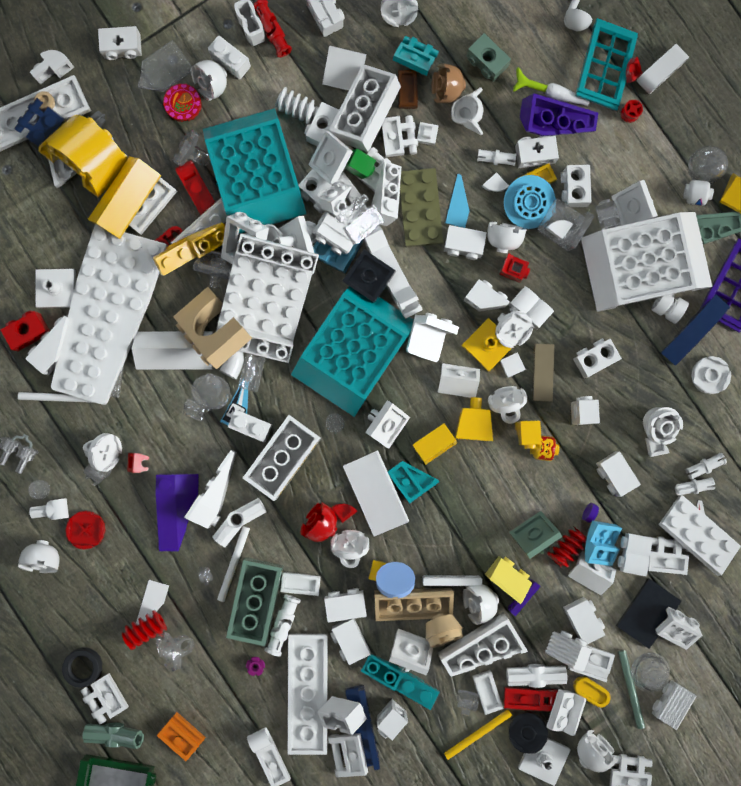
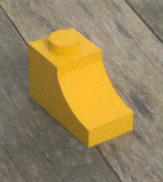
[515,421,542,449]

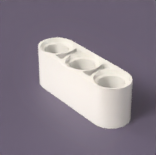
[637,44,689,94]

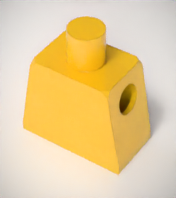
[454,397,493,441]

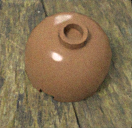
[432,63,466,103]

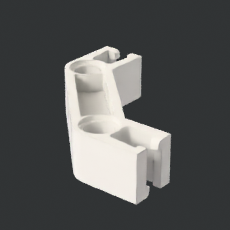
[359,220,422,319]

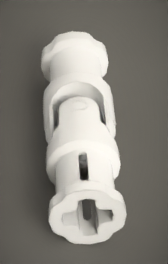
[265,594,301,656]

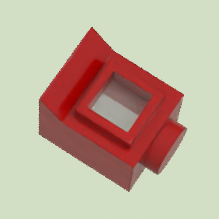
[499,253,530,283]

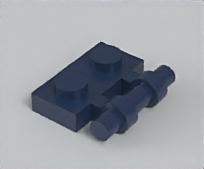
[14,98,65,147]

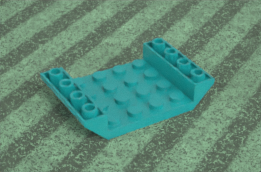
[203,108,307,234]
[291,286,414,417]

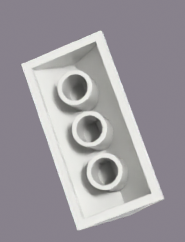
[132,331,213,370]

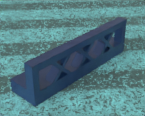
[345,685,380,770]

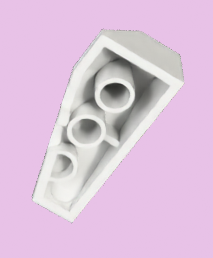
[185,450,237,529]

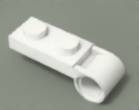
[247,727,291,786]

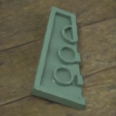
[696,212,741,245]

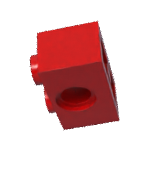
[1,311,50,352]

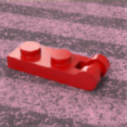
[503,687,558,711]

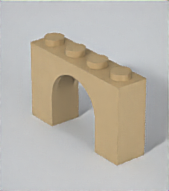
[173,287,252,369]

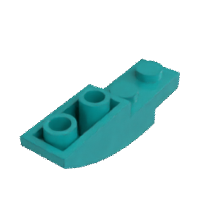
[361,653,440,710]

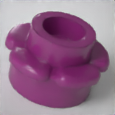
[246,657,265,676]

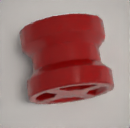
[620,99,643,123]

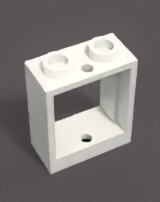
[221,212,269,264]

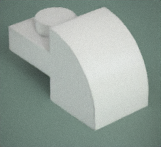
[30,50,74,85]

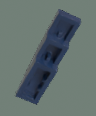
[661,294,730,366]

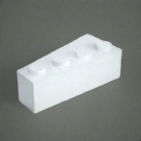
[438,613,528,677]

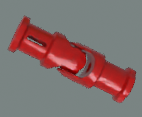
[253,0,292,58]

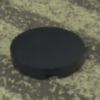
[509,712,548,754]

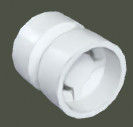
[651,294,689,324]

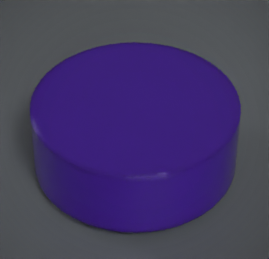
[582,503,599,523]

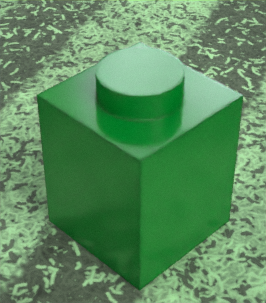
[344,149,376,179]

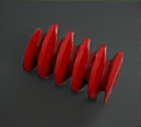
[547,526,587,568]
[122,610,167,650]

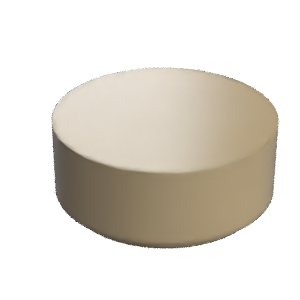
[34,91,55,112]

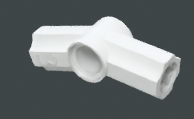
[212,498,266,547]

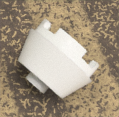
[643,407,683,445]

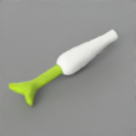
[513,67,589,106]

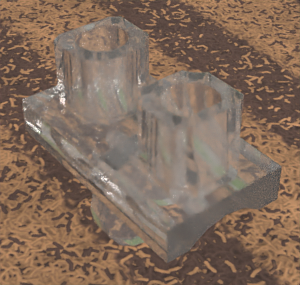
[238,354,265,392]

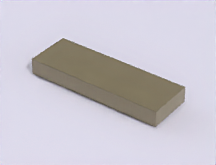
[532,344,554,402]

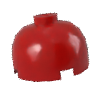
[300,502,337,542]

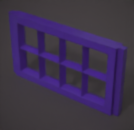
[699,238,741,333]

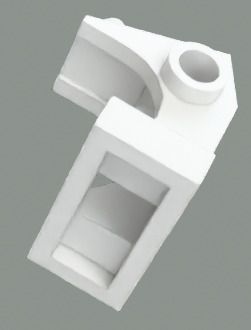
[318,182,367,232]

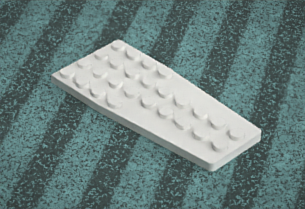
[51,224,168,405]

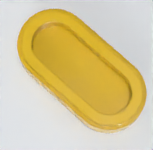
[573,676,611,708]

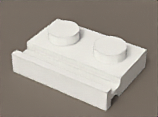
[568,645,615,682]

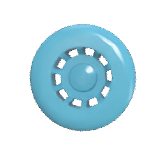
[504,175,556,229]

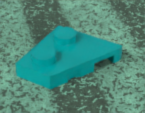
[387,461,439,504]

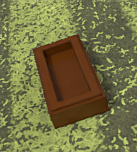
[398,70,418,109]

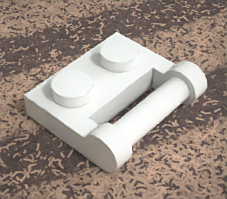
[328,733,368,777]

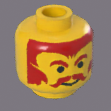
[530,435,559,461]

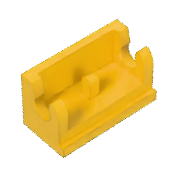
[413,423,457,465]

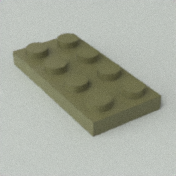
[400,168,443,247]

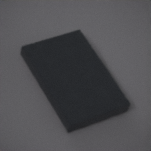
[616,578,682,649]

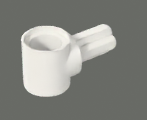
[29,498,69,520]

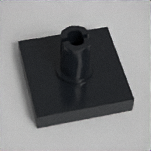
[343,249,396,303]

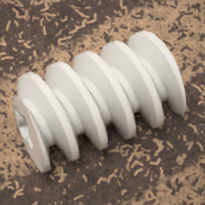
[275,87,318,124]

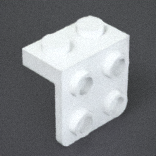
[406,313,459,362]

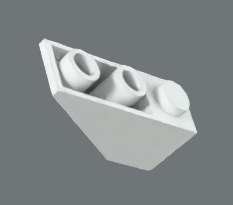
[370,161,401,226]
[25,316,69,375]

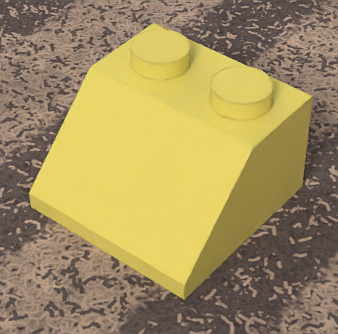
[485,556,532,604]

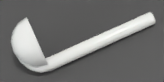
[564,0,592,31]

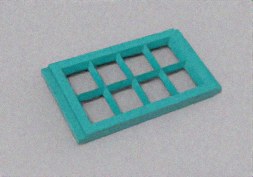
[575,18,638,111]

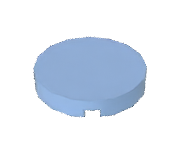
[376,562,415,598]

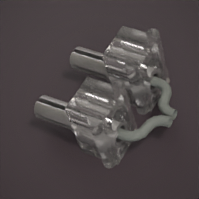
[0,434,39,474]

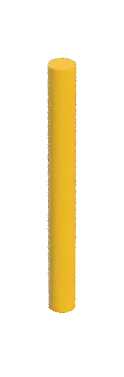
[444,709,512,760]

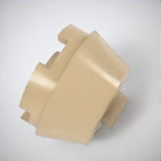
[426,613,463,648]

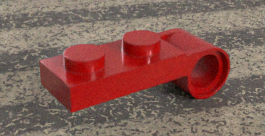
[175,160,215,215]

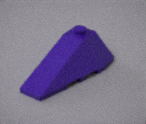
[520,93,599,136]
[156,474,199,551]

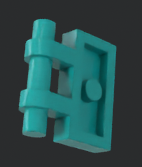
[393,36,439,76]

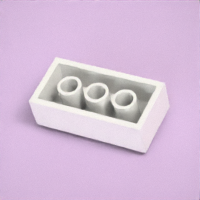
[329,64,401,152]
[243,415,321,501]

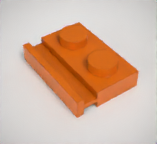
[157,712,206,761]

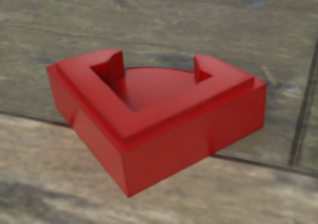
[626,57,643,83]
[331,503,358,523]

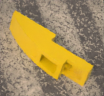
[153,222,225,276]

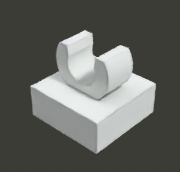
[417,122,438,146]

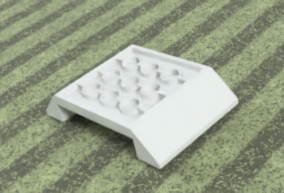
[581,212,712,312]
[216,234,319,363]

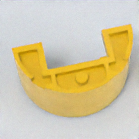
[38,115,128,197]

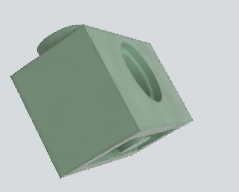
[467,33,511,82]

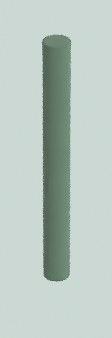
[618,650,645,729]

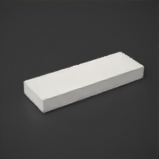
[422,575,482,586]

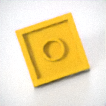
[461,318,512,372]

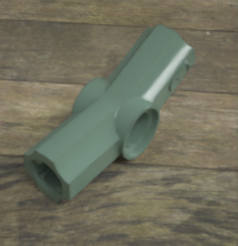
[83,723,144,749]

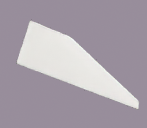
[136,580,169,625]

